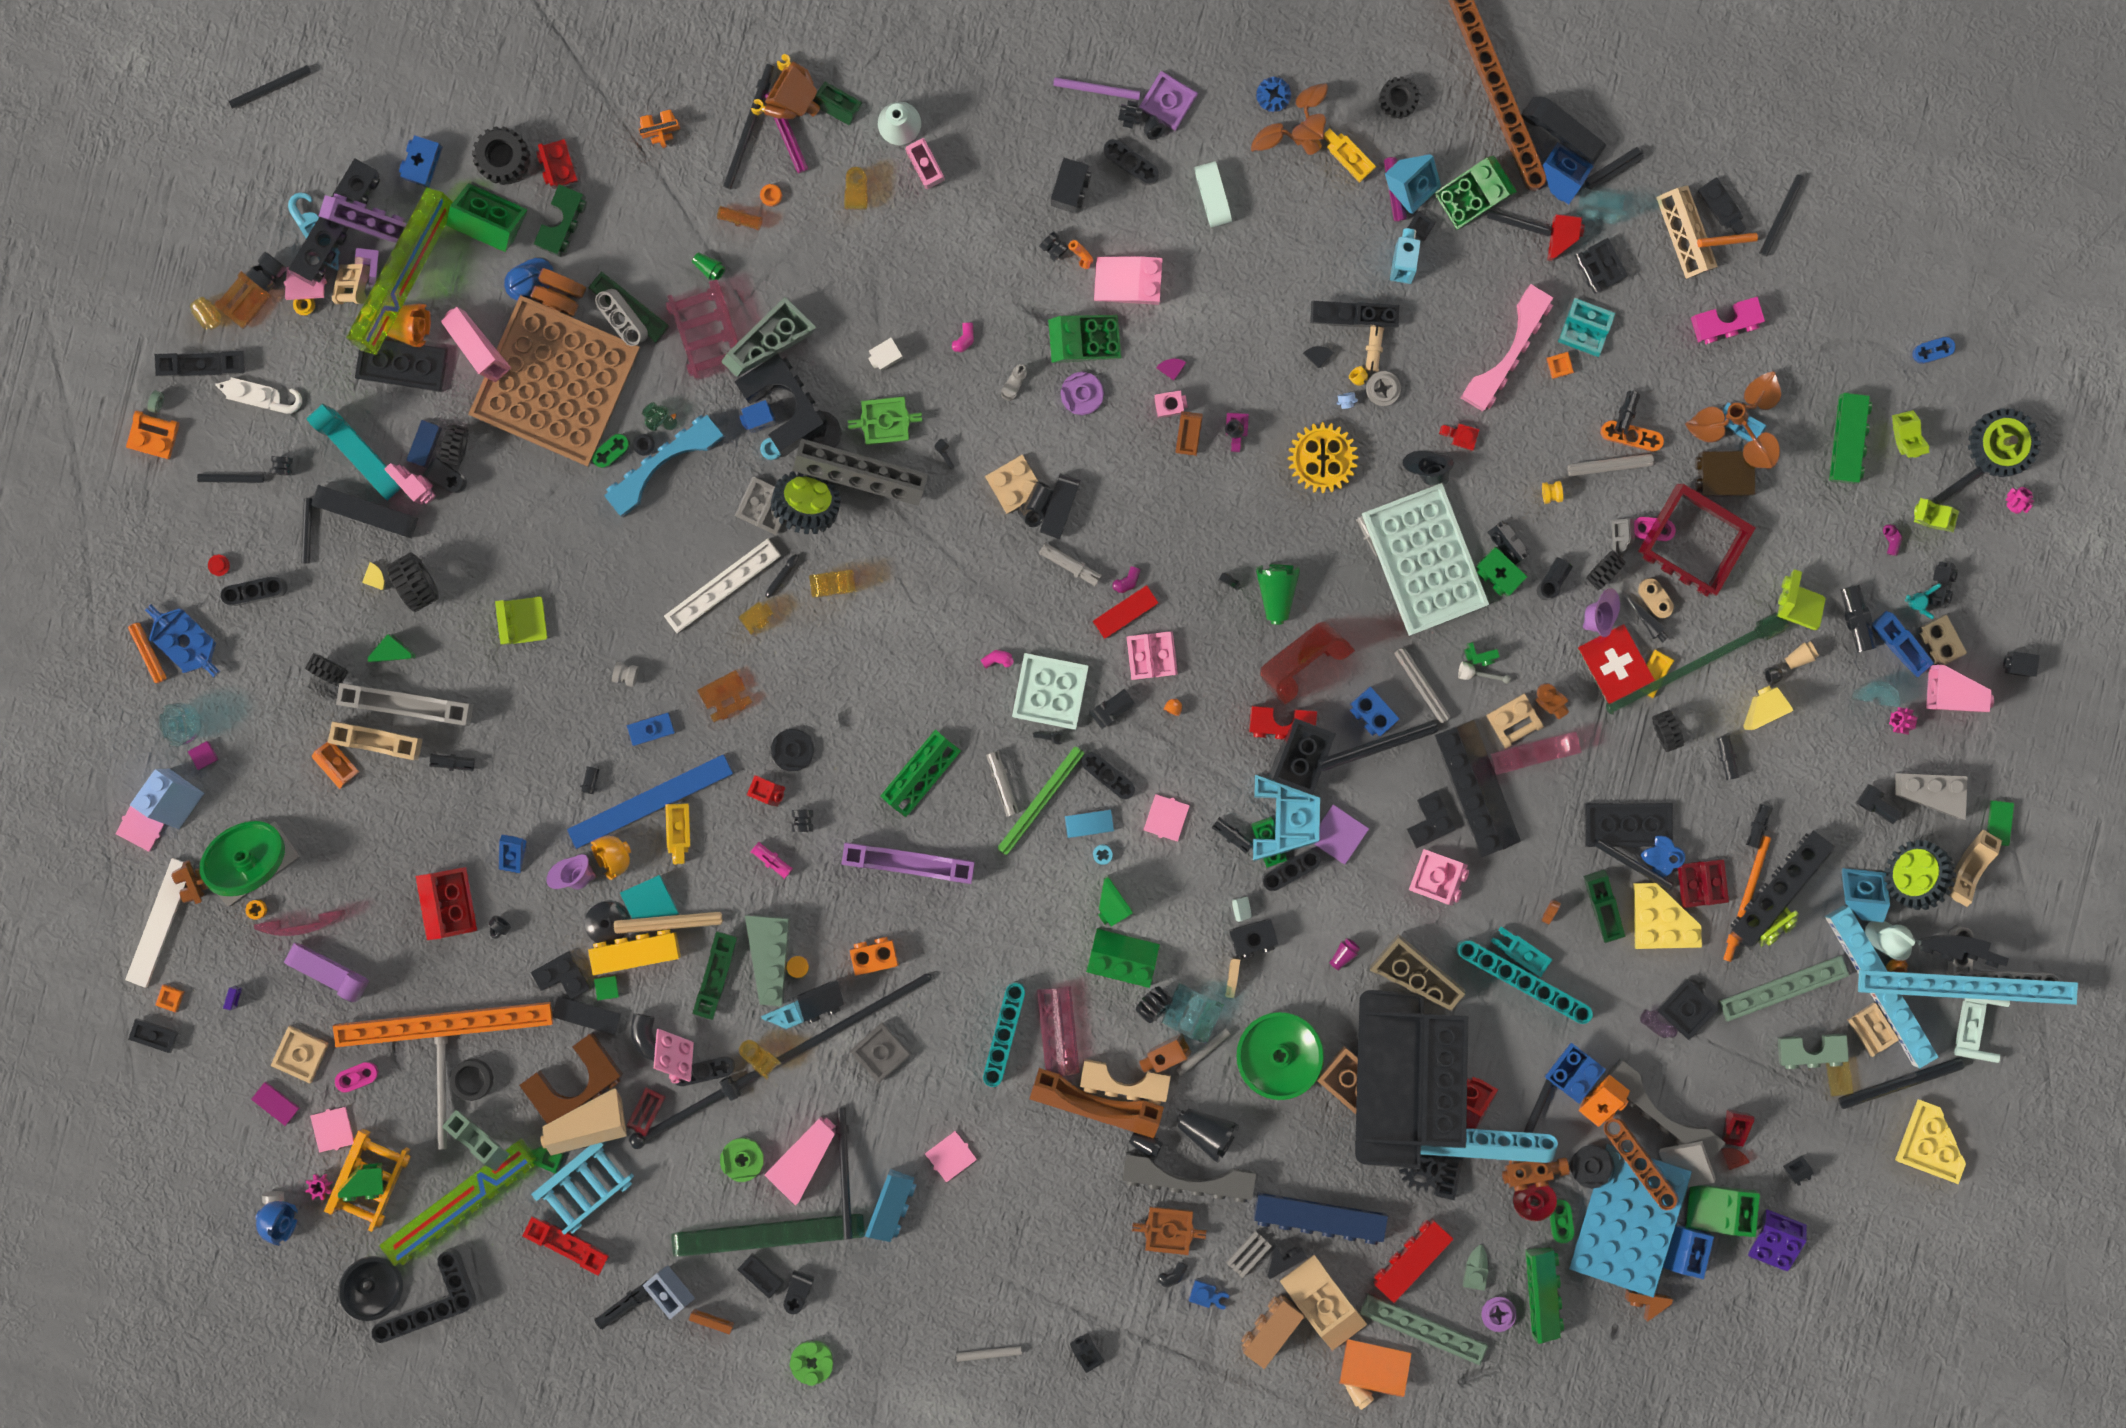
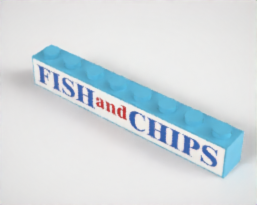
[1825,905,1939,1068]

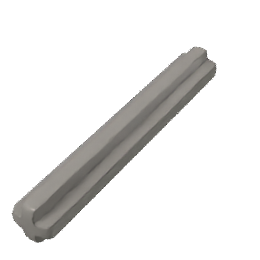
[1567,454,1654,476]
[1394,647,1450,723]

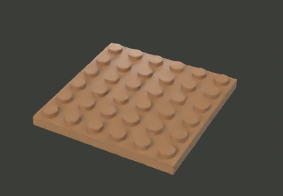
[468,295,641,467]

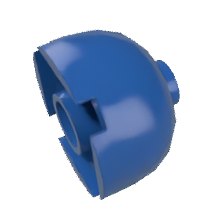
[256,1201,298,1246]

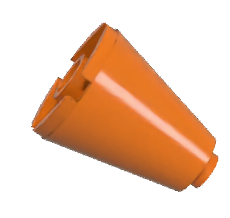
[367,304,431,347]

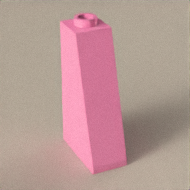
[441,307,511,382]
[765,1117,836,1206]

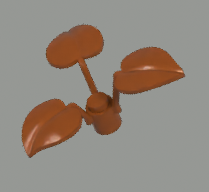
[1251,83,1328,155]
[1686,371,1781,469]

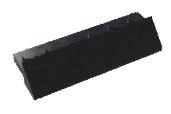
[1434,720,1521,857]

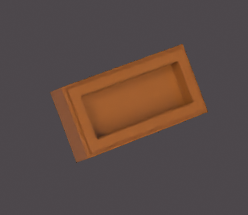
[1175,411,1203,456]
[689,1309,734,1335]

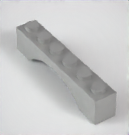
[336,683,474,726]

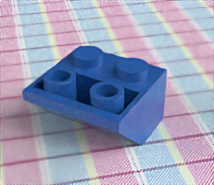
[1544,1043,1606,1104]
[1663,1225,1714,1279]

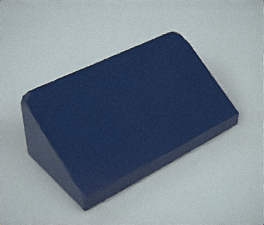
[407,420,442,468]

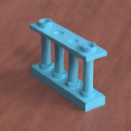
[531,1142,634,1235]

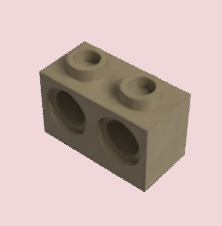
[1919,615,1967,665]

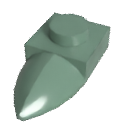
[1462,1245,1489,1291]

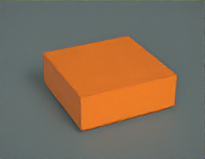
[1546,352,1574,379]
[155,984,185,1013]

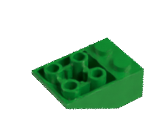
[1434,155,1517,230]
[1048,315,1121,363]
[1686,1185,1760,1237]

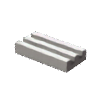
[1226,1230,1272,1278]

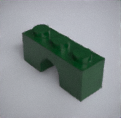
[534,184,587,257]

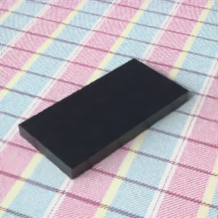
[355,336,448,392]
[1584,803,1673,847]

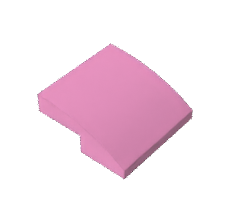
[1127,631,1178,680]

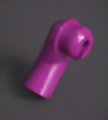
[1883,524,1902,556]
[1112,566,1141,593]

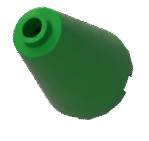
[1256,564,1300,625]

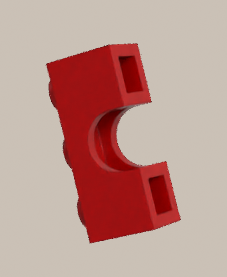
[1249,706,1317,739]

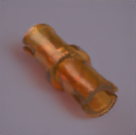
[717,206,763,231]

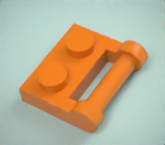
[126,410,179,460]

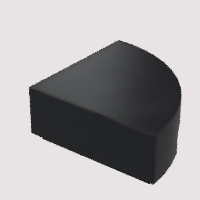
[1303,346,1334,369]
[1218,573,1241,590]

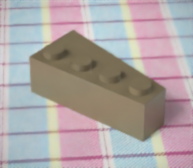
[1370,934,1465,1010]

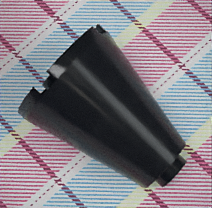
[1176,1108,1239,1163]

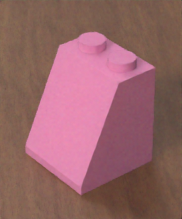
[1926,665,1994,712]

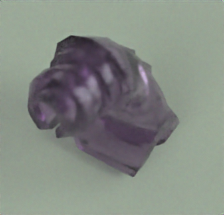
[1640,1009,1677,1038]

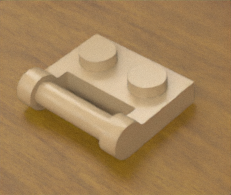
[332,264,370,304]
[1486,694,1544,749]

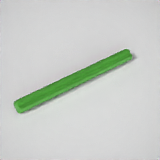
[998,746,1084,855]

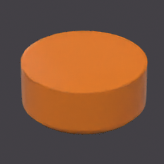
[760,184,782,207]

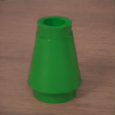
[692,252,725,282]

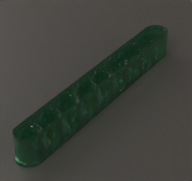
[671,1214,865,1257]

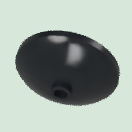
[338,1256,403,1321]

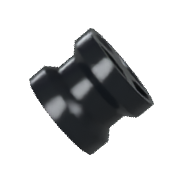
[269,456,293,476]

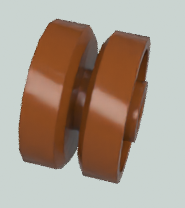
[530,268,587,316]

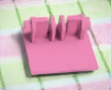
[654,1029,694,1083]

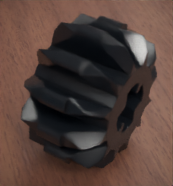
[1136,986,1173,1023]

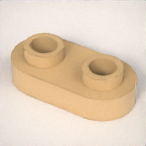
[1638,578,1674,618]

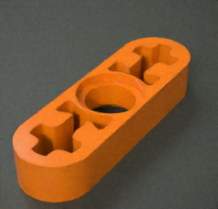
[1600,420,1664,452]

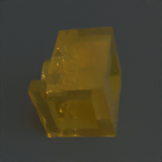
[738,602,774,635]

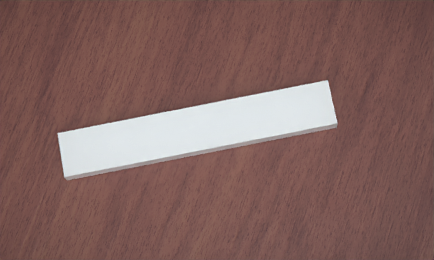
[664,538,782,634]
[125,858,194,988]

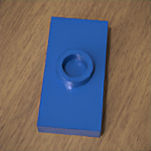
[626,713,675,746]

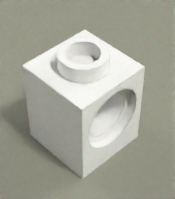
[868,338,903,372]

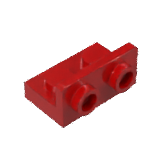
[536,139,578,189]

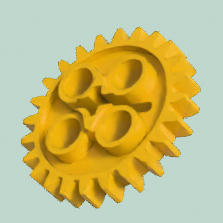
[1287,422,1358,494]

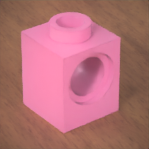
[1154,391,1187,418]

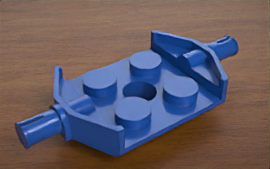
[145,604,220,678]

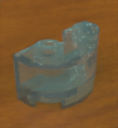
[1851,682,1900,708]

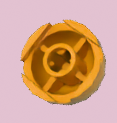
[591,835,631,880]

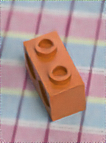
[849,937,899,976]

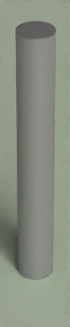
[1176,1028,1231,1076]
[956,1346,1022,1362]

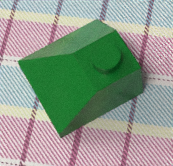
[1098,875,1133,927]

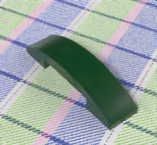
[692,931,737,1020]

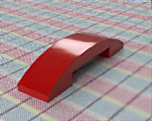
[522,1216,609,1276]

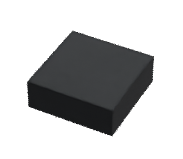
[1407,211,1436,241]

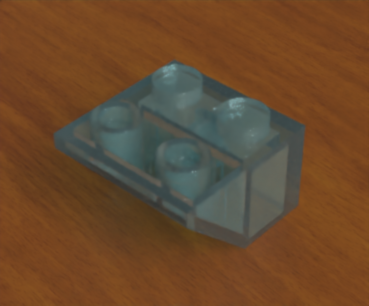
[1161,983,1224,1044]

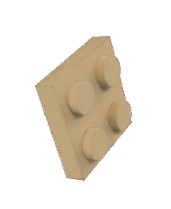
[985,455,1038,514]

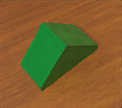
[368,634,416,662]

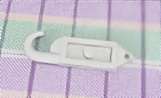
[216,377,302,414]

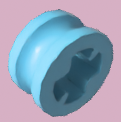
[1093,844,1113,865]

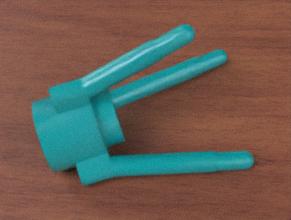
[1905,583,1941,619]

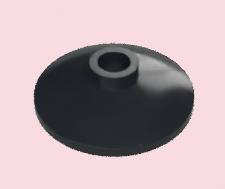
[584,902,628,945]

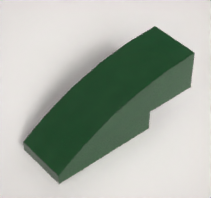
[1583,870,1626,943]

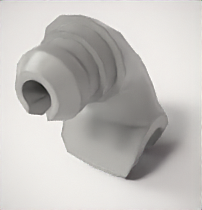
[1001,364,1027,401]

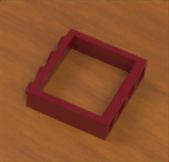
[1638,484,1756,597]

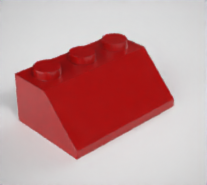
[415,867,477,940]

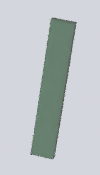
[1719,955,1850,1022]
[1359,1293,1488,1365]

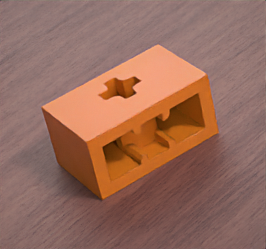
[1578,1075,1630,1127]

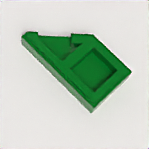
[519,1146,565,1174]

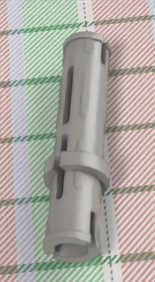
[1039,542,1102,587]
[986,750,1019,817]

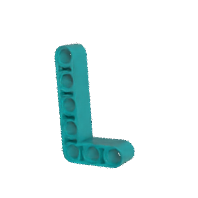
[306,403,401,500]

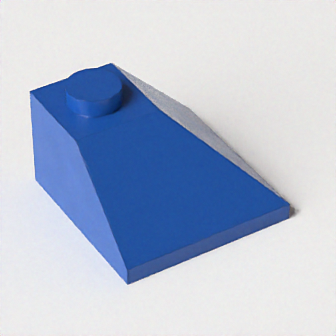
[1543,142,1594,205]

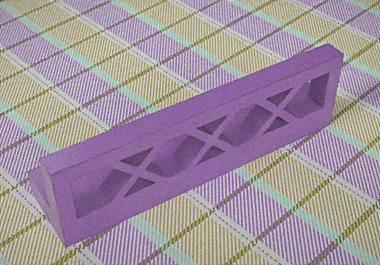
[355,248,379,287]

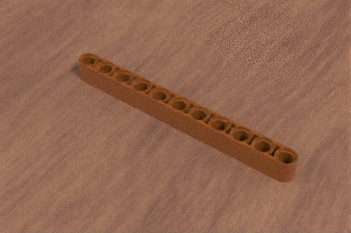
[1448,0,1546,191]

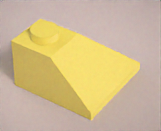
[1743,685,1793,730]

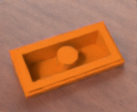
[312,742,359,789]

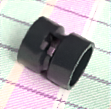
[246,251,288,293]

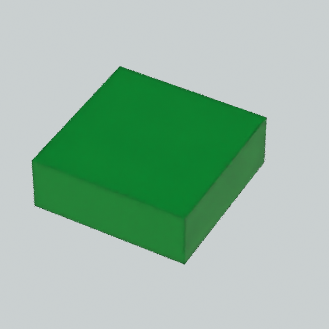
[594,975,620,1001]

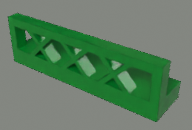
[880,729,961,817]

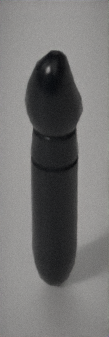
[765,554,799,598]

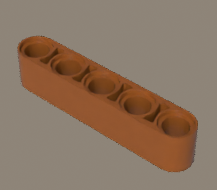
[1604,1118,1679,1210]

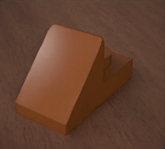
[1625,1289,1673,1322]

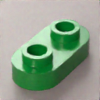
[1549,1199,1574,1243]

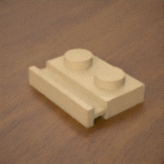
[1847,1003,1899,1057]

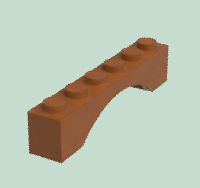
[1029,1068,1164,1138]

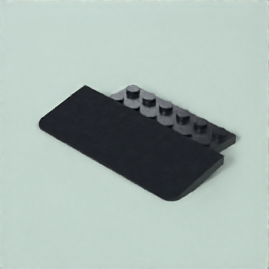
[1355,990,1469,1169]

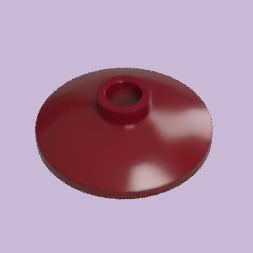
[1513,1183,1557,1221]

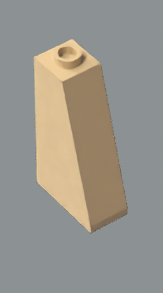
[540,1089,627,1155]

